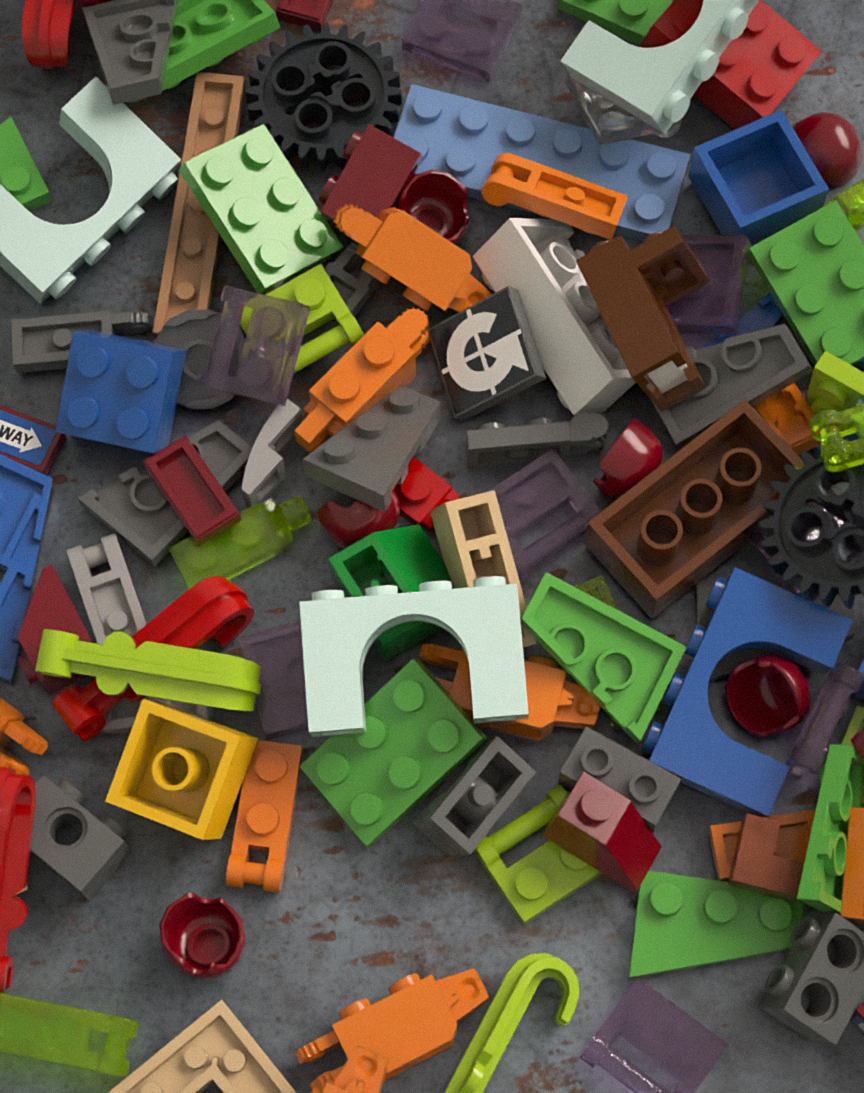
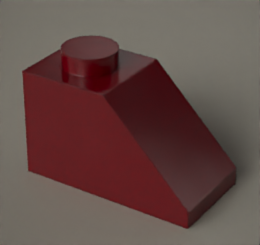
[17,564,93,696]
[542,772,662,894]

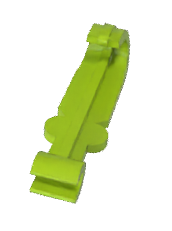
[35,629,262,711]
[443,953,579,1093]

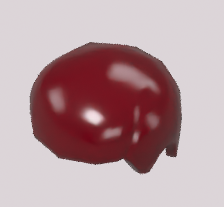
[793,112,863,188]
[396,170,470,245]
[593,418,663,499]
[317,490,400,549]
[725,653,811,738]
[159,892,246,979]

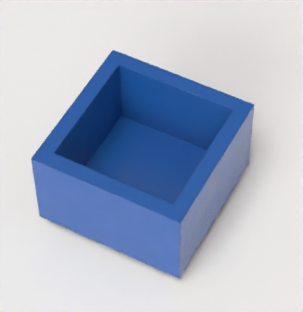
[688,110,829,255]
[55,330,186,453]

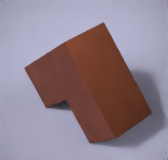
[728,813,804,902]

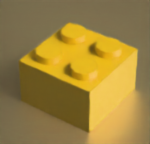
[105,699,258,840]

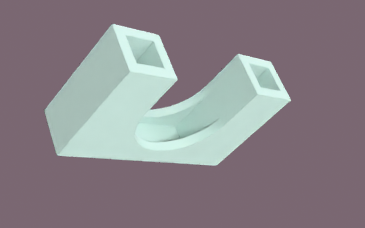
[560,0,759,134]
[0,77,181,305]
[299,576,529,737]

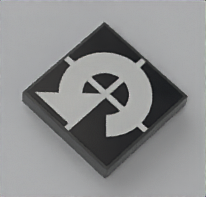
[428,286,546,421]

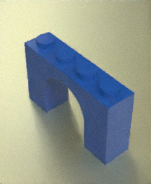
[641,567,853,817]

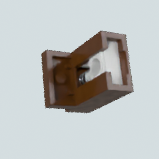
[576,226,710,412]

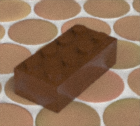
[584,399,804,619]

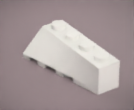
[473,218,636,416]

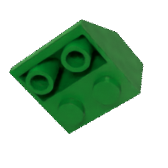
[328,524,455,663]

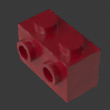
[319,124,423,220]

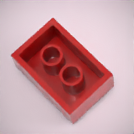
[639,0,822,130]

